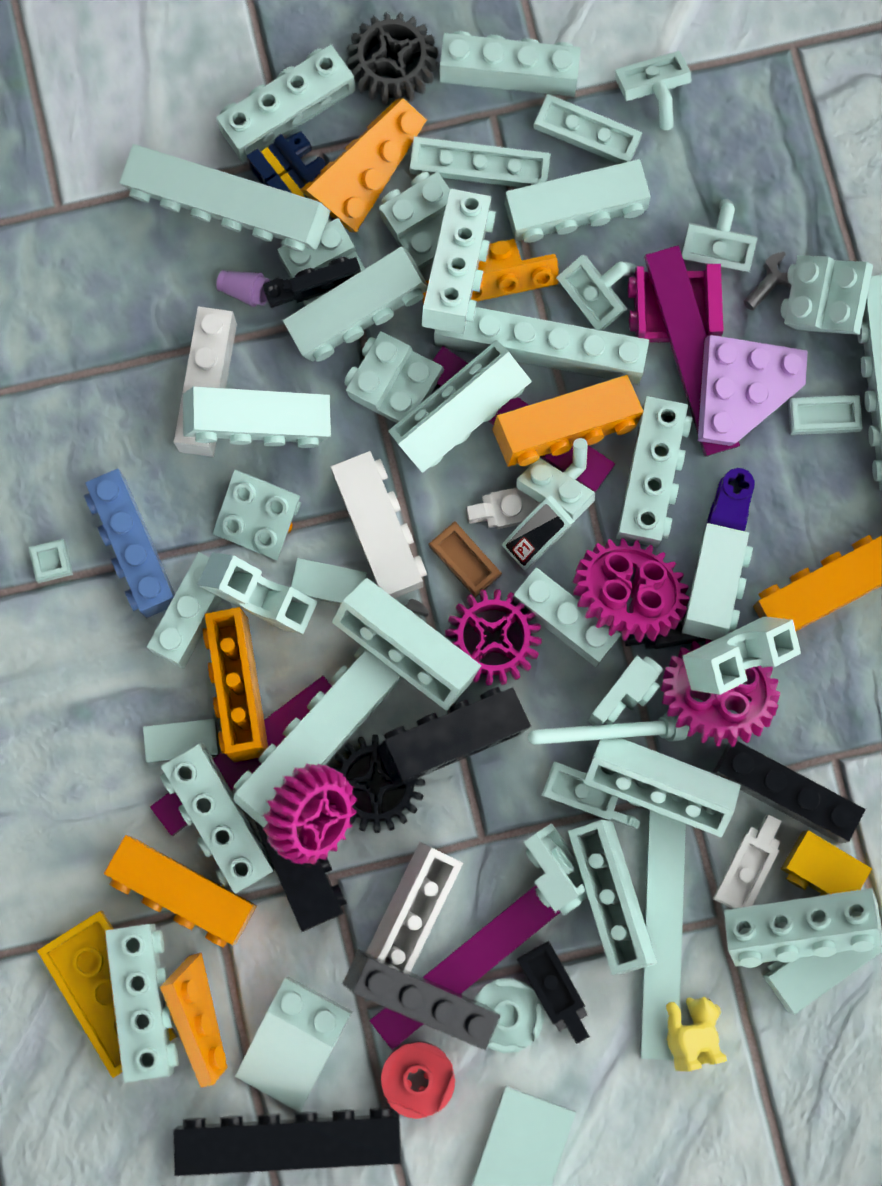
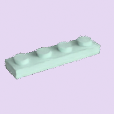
[410,137,551,188]

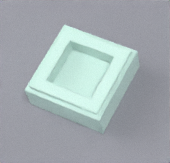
[28,539,73,583]

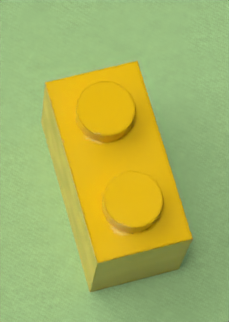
[781,830,872,896]

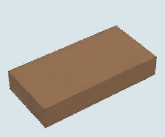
[428,521,502,598]

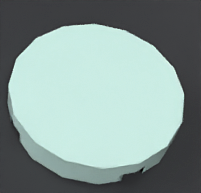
[474,978,544,1053]

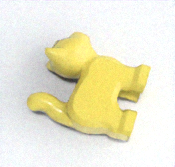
[666,997,727,1072]

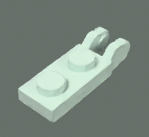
[541,762,642,829]

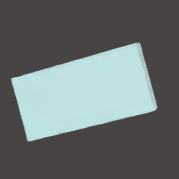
[788,395,862,435]
[291,558,367,605]
[143,719,219,763]

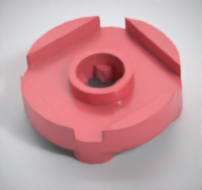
[381,1041,455,1119]

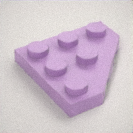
[698,335,808,446]

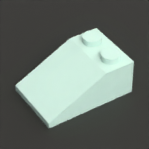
[235,977,352,1112]

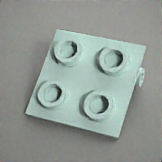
[213,469,301,560]

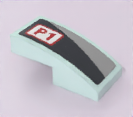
[502,495,575,571]

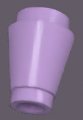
[216,270,270,307]

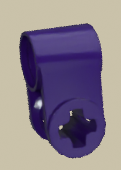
[706,468,755,531]

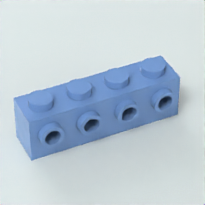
[84,468,175,618]

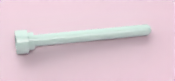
[528,713,689,745]

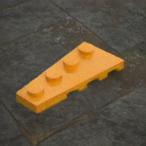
[300,98,427,232]

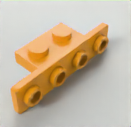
[422,239,559,305]

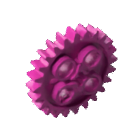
[573,538,690,642]
[661,639,780,747]

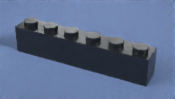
[173,1107,402,1176]

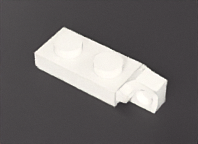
[466,488,541,529]
[713,814,782,909]

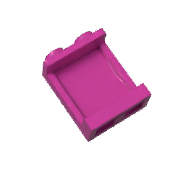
[628,264,724,343]

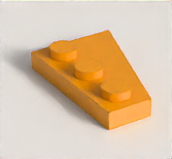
[160,952,227,1088]

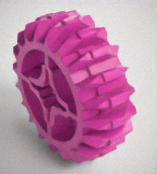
[445,589,542,686]
[263,763,357,865]

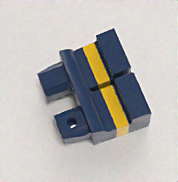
[246,131,327,199]

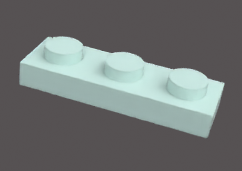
[534,94,642,164]

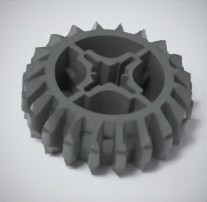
[347,11,438,105]

